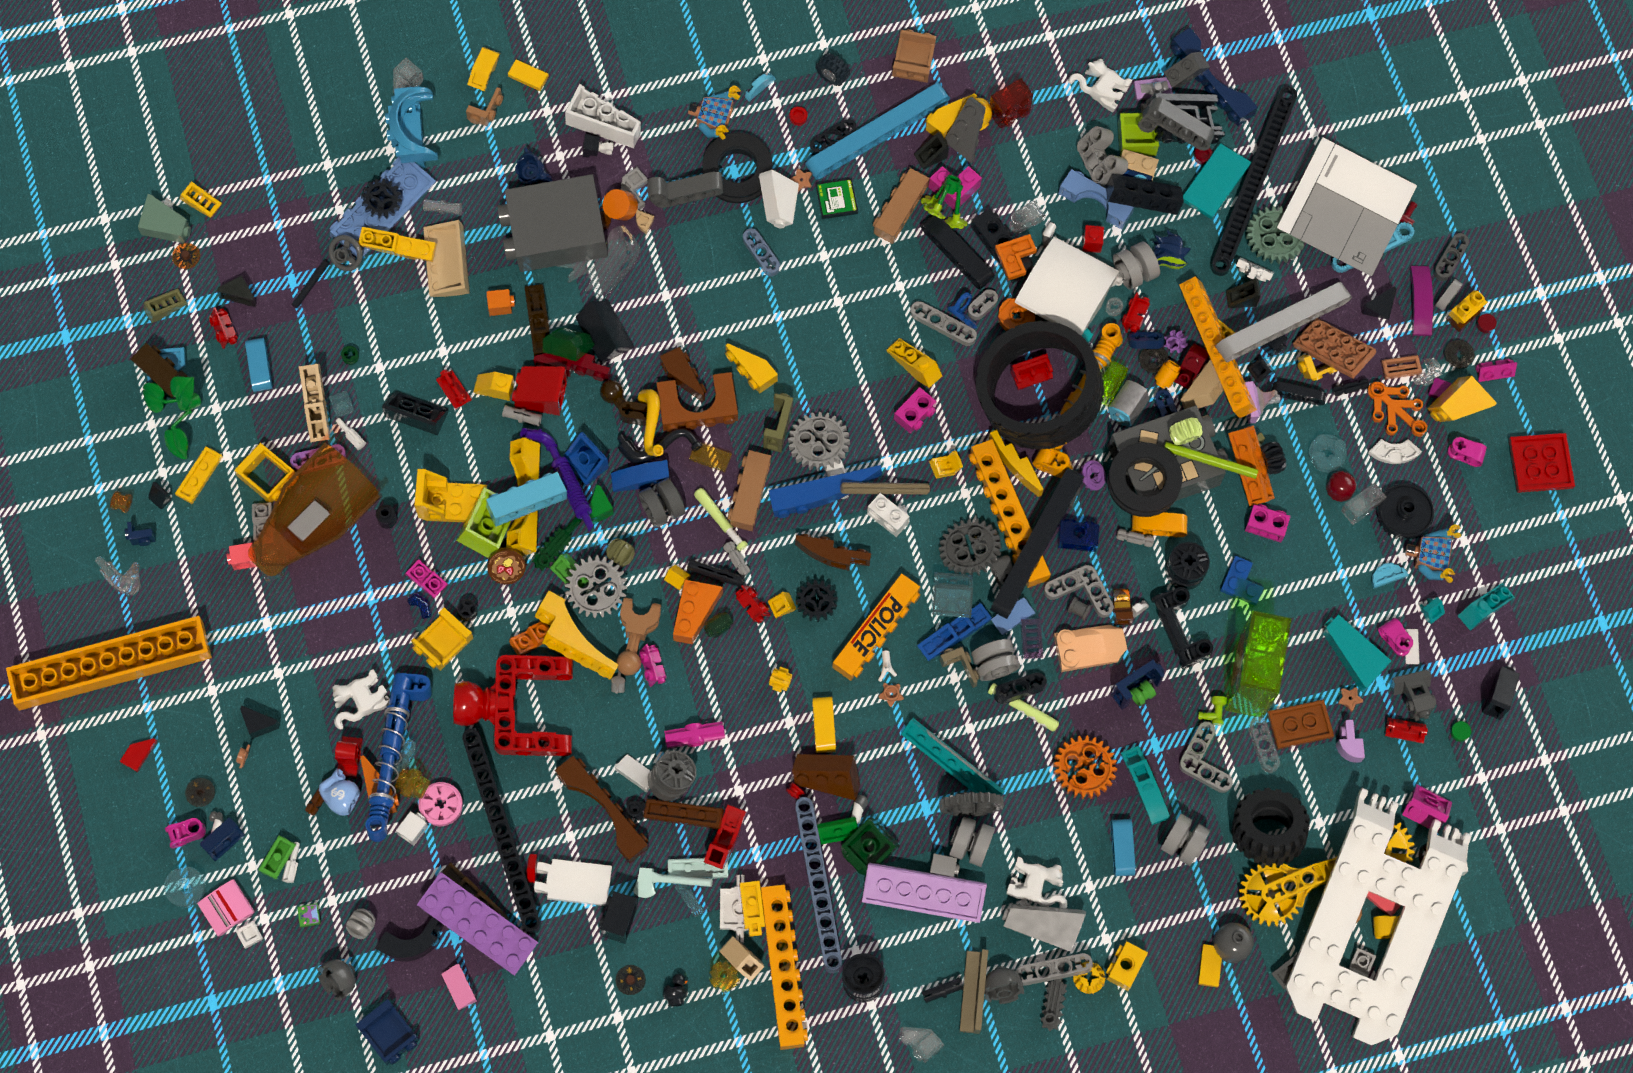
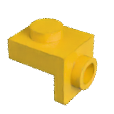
[929,451,963,479]

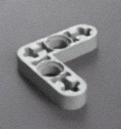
[1044,565,1114,618]
[1179,722,1233,793]

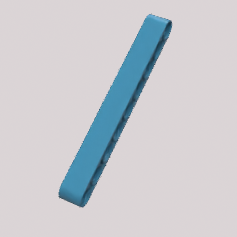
[805,83,950,180]

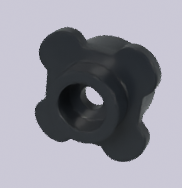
[624,800,646,821]

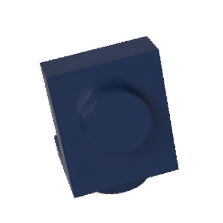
[125,521,156,546]

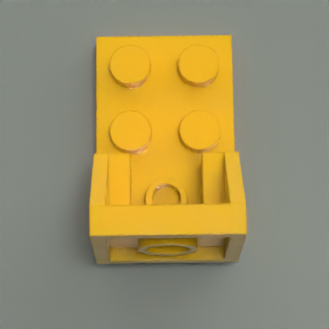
[414,469,487,522]

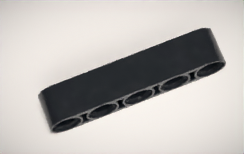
[920,215,995,290]

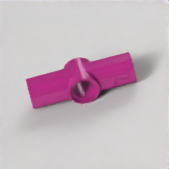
[664,721,725,749]

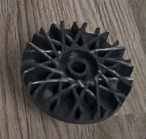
[1376,484,1435,541]

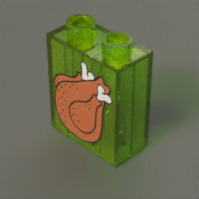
[1225,611,1292,718]

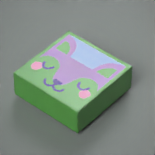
[297,903,321,928]

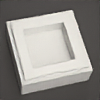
[235,921,263,949]

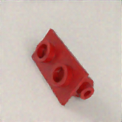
[1122,292,1150,333]
[209,307,238,349]
[436,369,472,410]
[735,585,771,624]
[1385,717,1428,744]

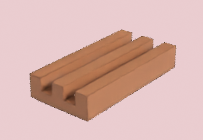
[1381,355,1422,380]

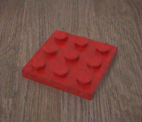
[1509,433,1575,493]

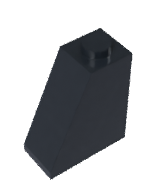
[1482,667,1520,720]

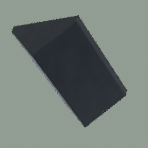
[575,301,634,364]
[382,391,449,436]

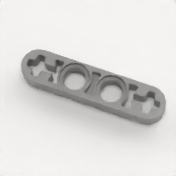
[910,301,977,346]
[1016,953,1093,986]

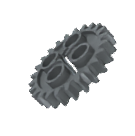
[939,519,1002,577]
[939,792,1004,816]

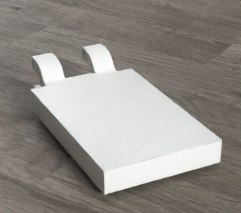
[534,859,612,906]

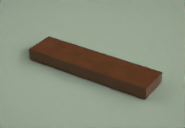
[643,799,724,829]

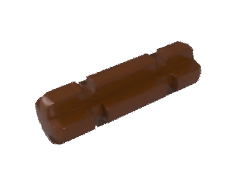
[305,779,326,816]

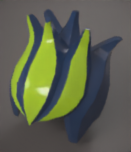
[1153,230,1191,269]

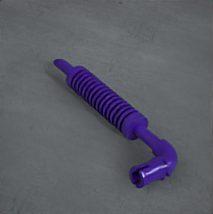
[520,428,594,531]

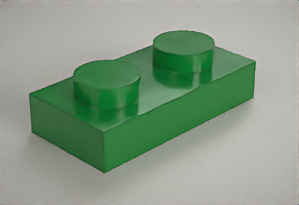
[817,817,858,845]

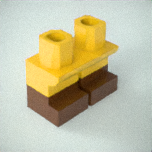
[1446,290,1488,332]

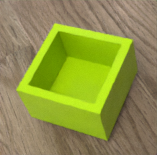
[1118,113,1159,156]

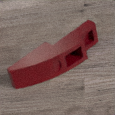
[533,353,611,381]

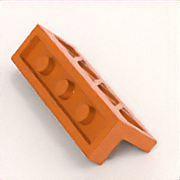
[1228,425,1275,506]

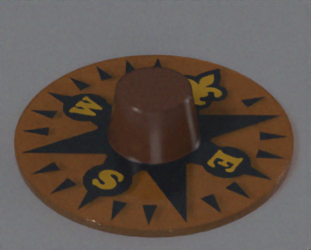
[172,243,200,269]

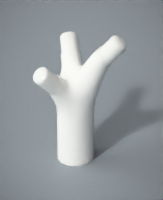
[878,651,897,682]

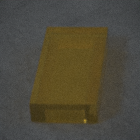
[690,443,732,473]

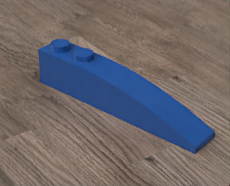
[768,465,882,518]

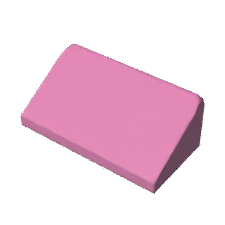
[441,963,477,1010]

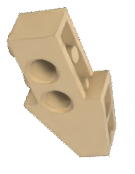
[299,364,331,442]

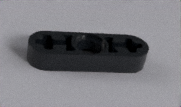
[810,119,857,155]
[1271,381,1327,406]
[994,673,1047,704]

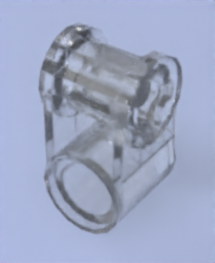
[1009,201,1046,233]

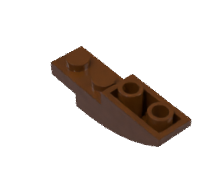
[795,534,871,571]

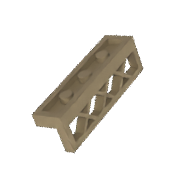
[959,949,988,1034]

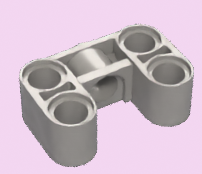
[1077,126,1128,185]

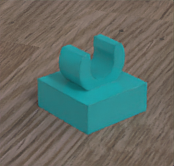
[1420,597,1445,624]

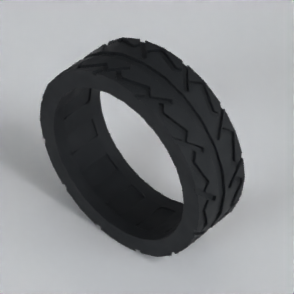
[976,321,1104,450]

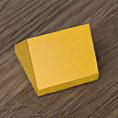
[664,565,691,591]

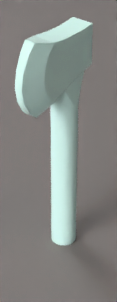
[633,868,713,898]

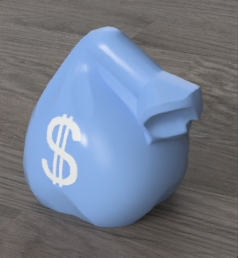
[319,768,360,815]

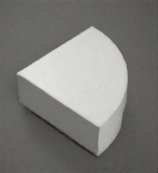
[1131,600,1149,618]

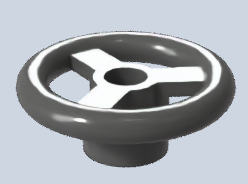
[329,235,363,271]

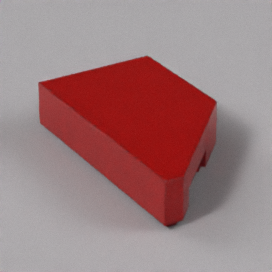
[120,738,157,772]

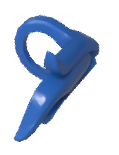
[948,292,977,329]

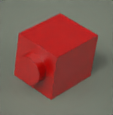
[1082,225,1104,253]

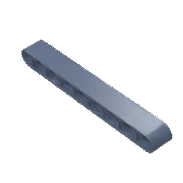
[795,797,842,973]

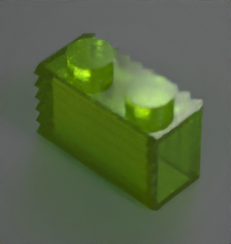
[1102,361,1128,407]

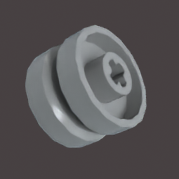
[971,639,1020,681]

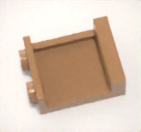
[892,30,936,83]

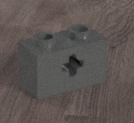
[1164,52,1210,88]

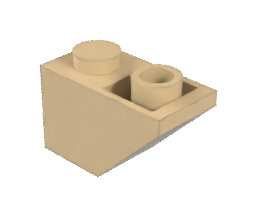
[719,936,764,982]

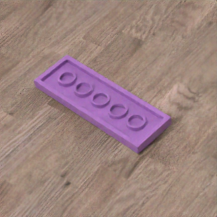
[417,872,538,976]

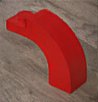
[704,804,747,869]

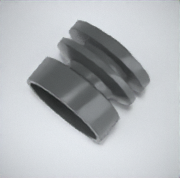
[648,751,696,801]

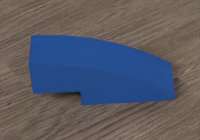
[611,460,669,492]

